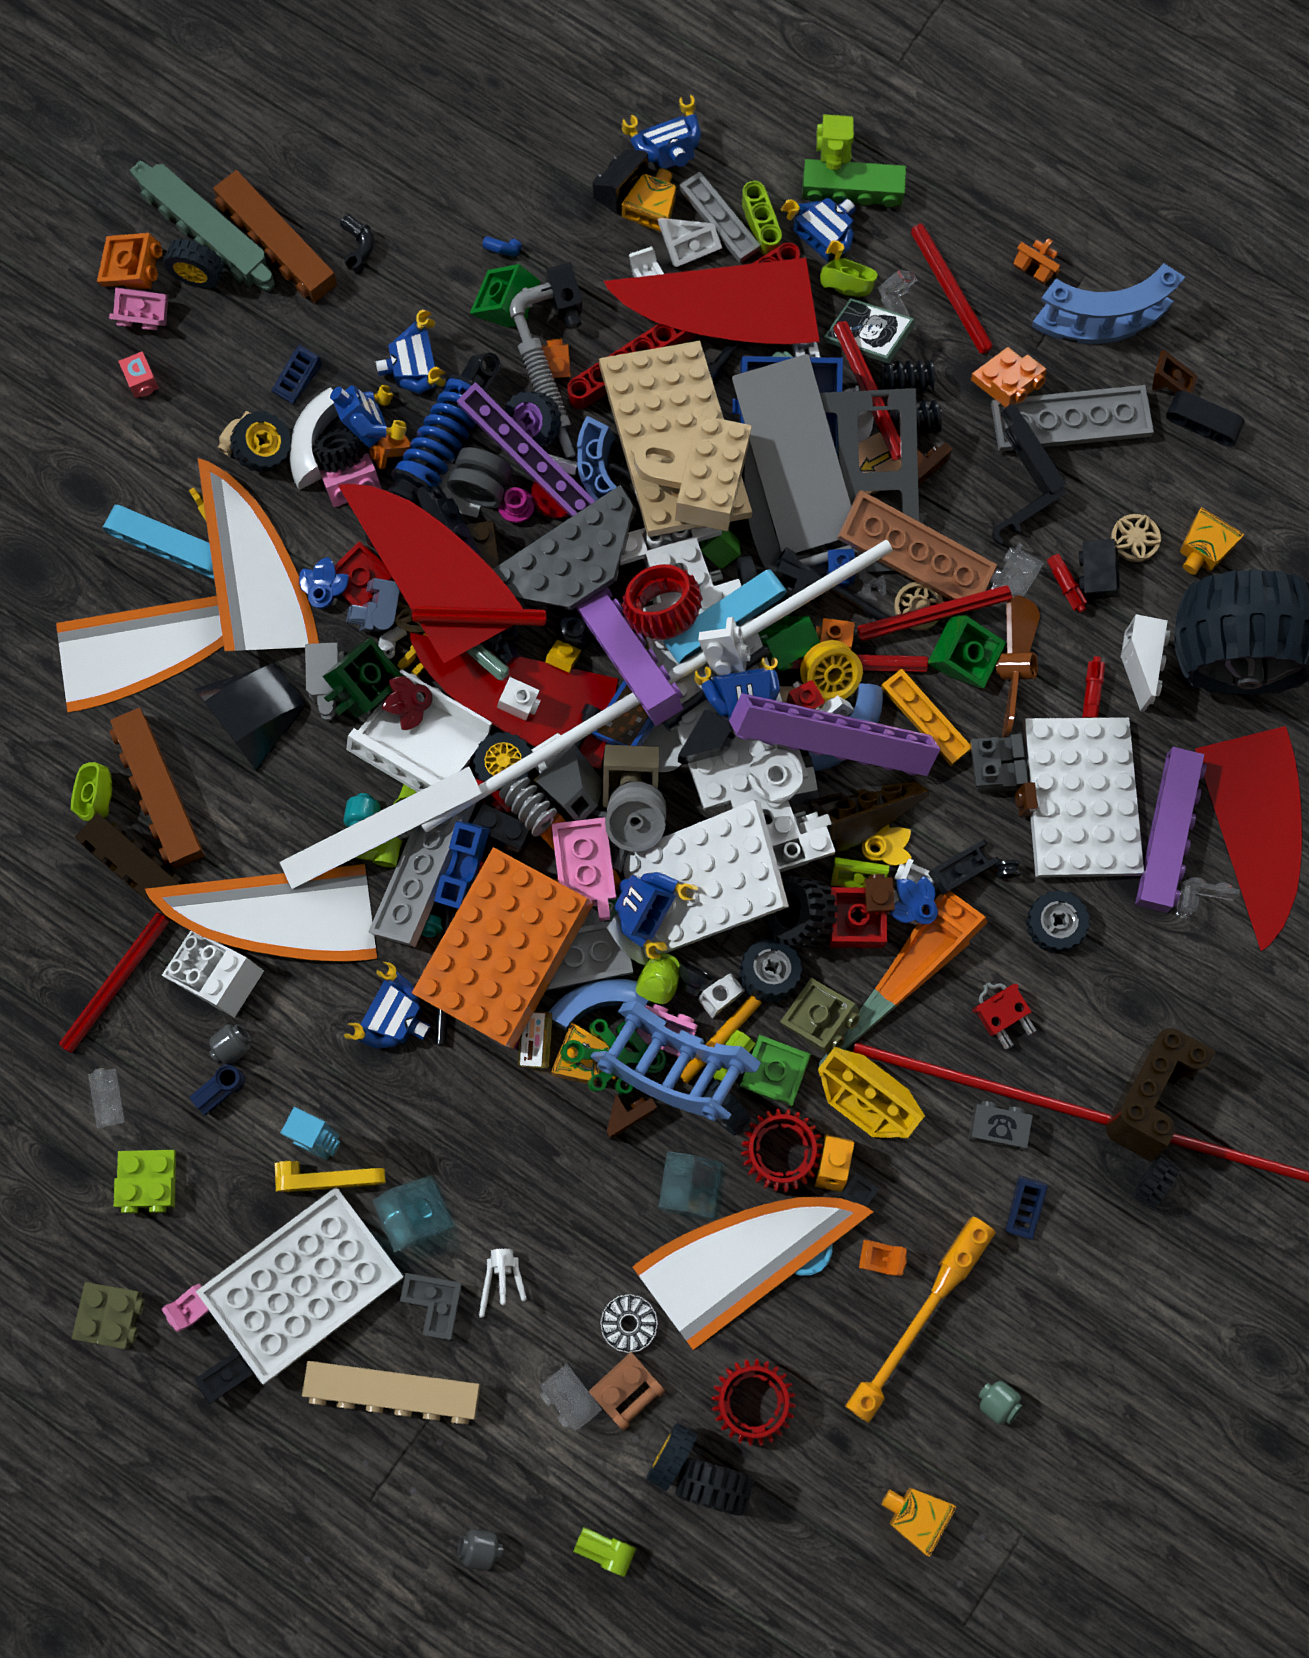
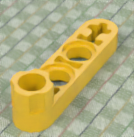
[275,1161,386,1192]

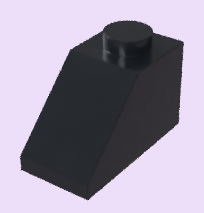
[678,709,736,765]

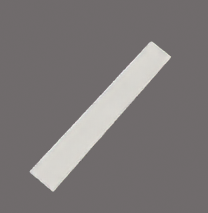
[280,767,482,889]

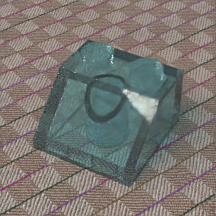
[659,1151,722,1219]
[372,1175,454,1253]

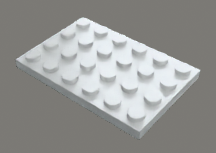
[1022,718,1144,878]
[623,800,789,959]
[196,1187,404,1385]

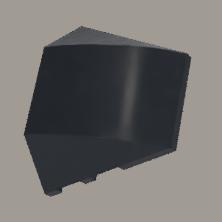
[194,663,306,772]

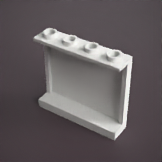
[346,669,492,792]

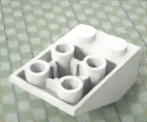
[1121,614,1170,712]
[162,931,264,1018]

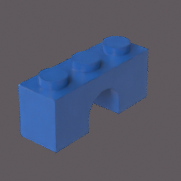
[434,821,490,909]

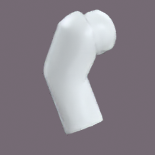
[378,625,407,659]

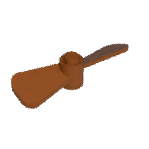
[995,595,1040,738]

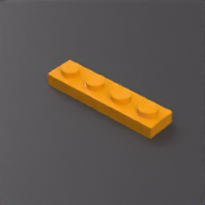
[881,669,971,766]

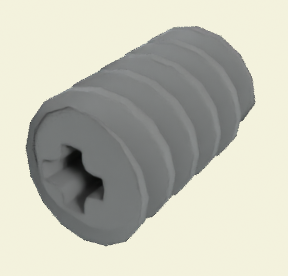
[499,777,557,837]

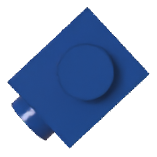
[826,549,856,588]

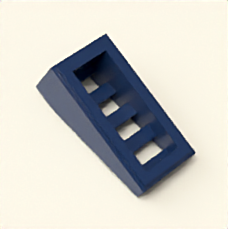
[271,345,322,405]
[1005,1175,1048,1240]

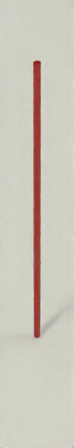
[852,1042,1309,1183]

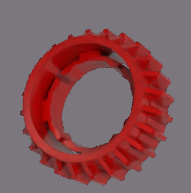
[622,564,703,640]
[741,1109,823,1192]
[711,1359,796,1445]

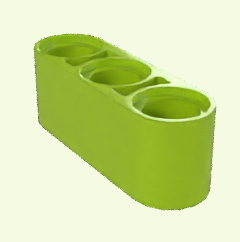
[742,181,782,256]

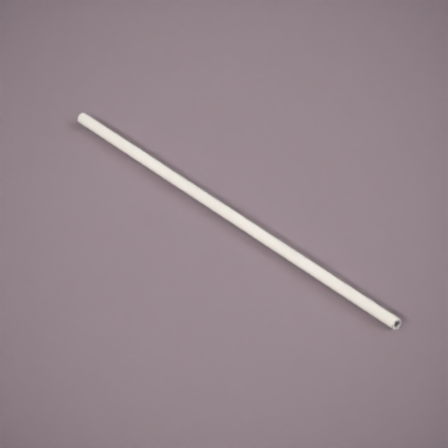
[421,540,893,833]

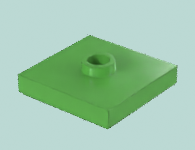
[740,1035,811,1107]

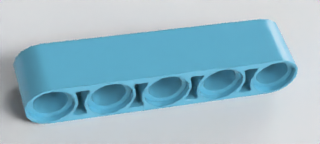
[102,505,214,579]
[663,569,787,664]

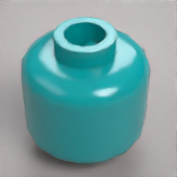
[343,793,381,827]

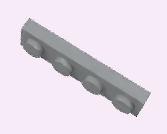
[680,172,760,263]

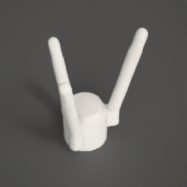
[479,1249,526,1318]

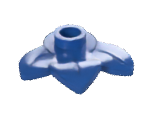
[299,557,349,609]
[889,876,938,925]

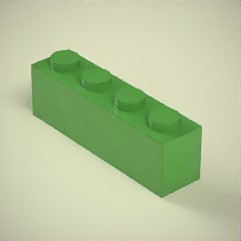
[802,159,906,207]

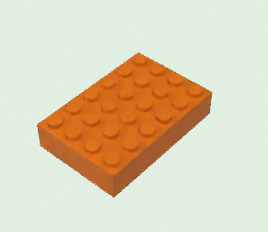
[412,847,594,1049]

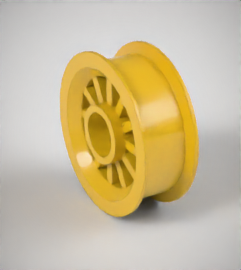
[800,640,863,702]

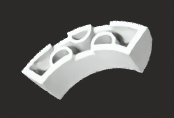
[289,388,339,490]

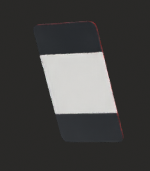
[792,756,819,806]

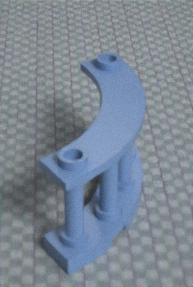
[1032,263,1185,344]
[590,1001,761,1121]

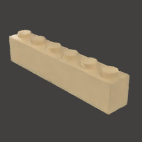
[302,1361,481,1424]

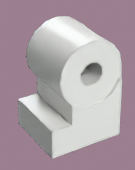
[698,973,745,1019]

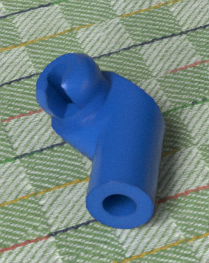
[482,236,522,257]

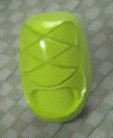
[820,258,878,297]
[71,762,112,822]
[635,953,680,1004]

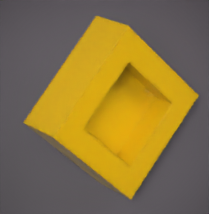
[546,640,581,673]

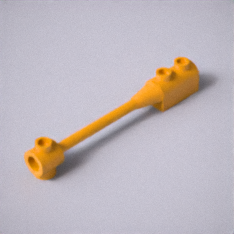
[845,1216,996,1423]

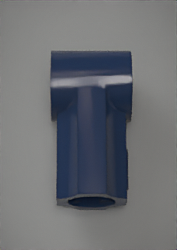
[189,1065,245,1116]

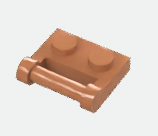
[588,1352,666,1431]

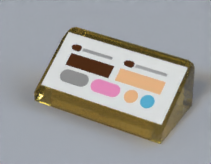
[518,1012,552,1068]

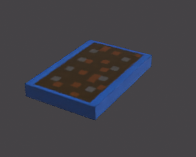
[591,681,655,746]

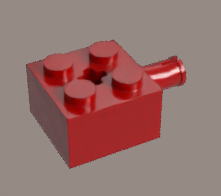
[829,887,887,948]

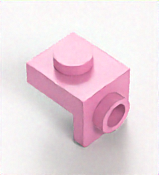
[162,1283,209,1332]

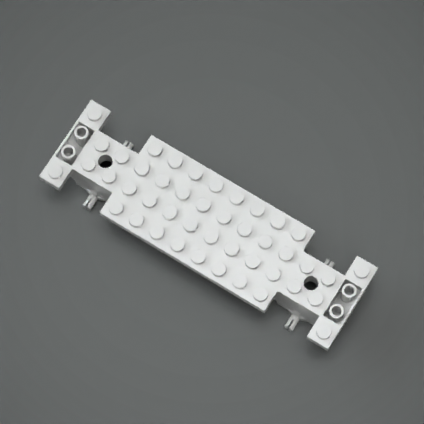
[620,527,835,872]

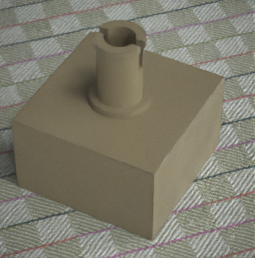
[603,745,659,807]

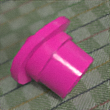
[498,487,535,523]

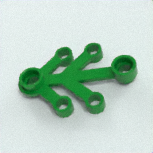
[561,1019,666,1094]

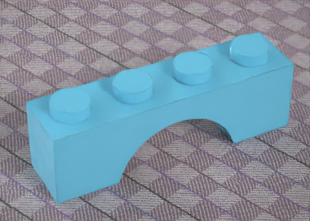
[281,1107,340,1161]

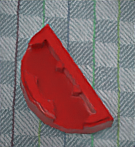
[531,481,569,519]

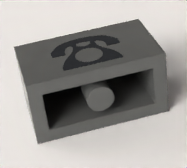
[968,1101,1033,1151]

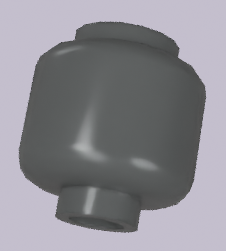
[209,1024,251,1065]
[458,1529,503,1571]

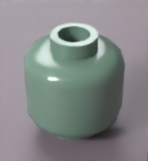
[978,1381,1023,1425]

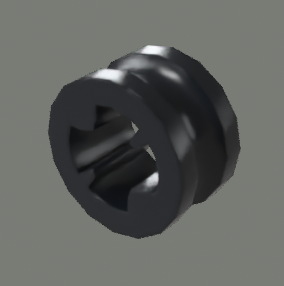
[995,860,1021,879]

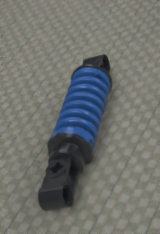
[366,352,501,548]

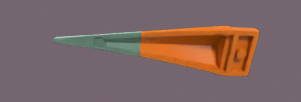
[819,891,987,1067]

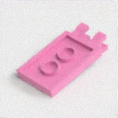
[552,817,616,922]

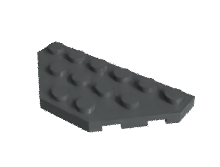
[493,485,636,610]

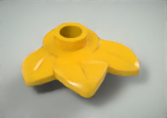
[862,824,912,866]

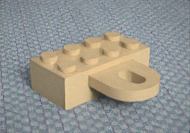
[634,415,752,531]

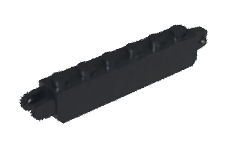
[417,486,519,665]

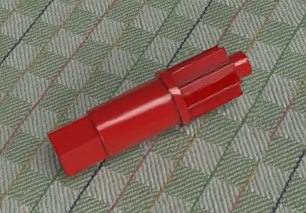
[1047,554,1088,613]
[1082,656,1105,718]

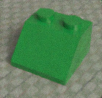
[470,264,541,327]
[928,615,1006,689]
[758,616,821,672]

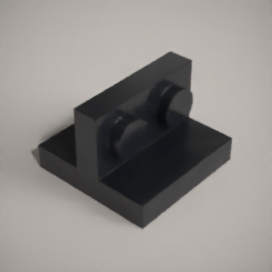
[774,561,827,616]

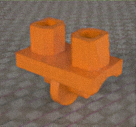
[1013,238,1060,285]

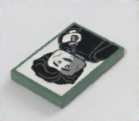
[824,298,916,364]

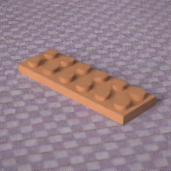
[837,490,997,612]

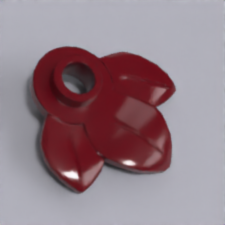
[382,676,433,730]

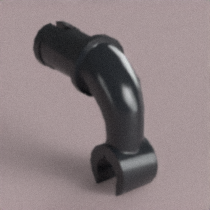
[340,214,375,274]

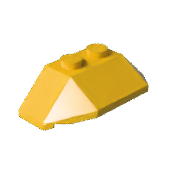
[818,1047,925,1138]

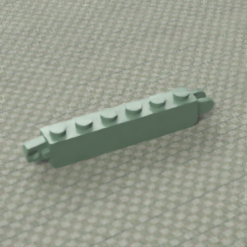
[130,160,275,292]

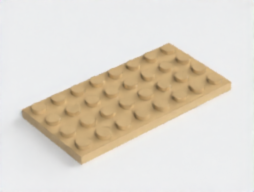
[599,341,752,537]

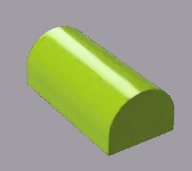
[831,857,889,888]

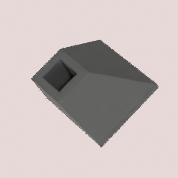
[534,744,603,821]

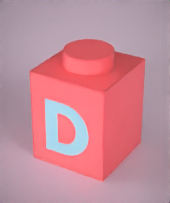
[119,351,159,398]

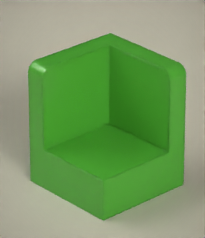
[700,530,741,569]

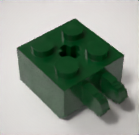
[322,637,403,718]

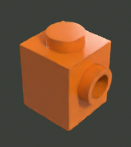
[816,618,855,649]

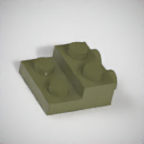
[780,978,860,1055]
[72,1282,145,1350]

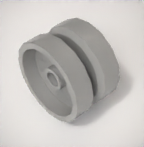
[605,782,667,852]

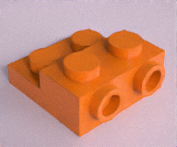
[97,233,163,290]
[971,347,1046,407]

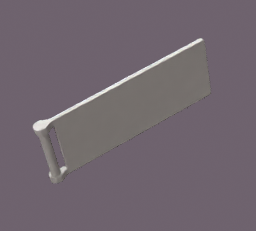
[732,354,863,567]

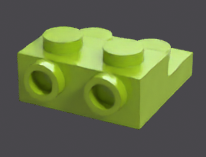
[114,1150,176,1214]

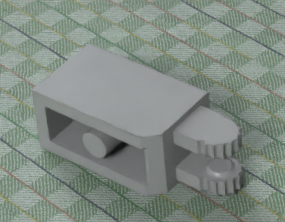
[305,642,345,722]

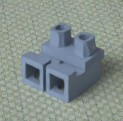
[346,578,400,632]

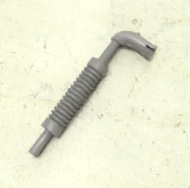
[510,282,576,459]

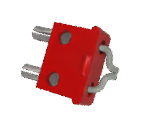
[972,982,1036,1049]

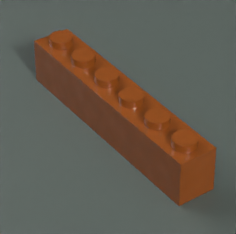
[213,170,337,303]
[109,707,205,869]

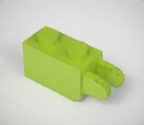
[816,115,853,170]

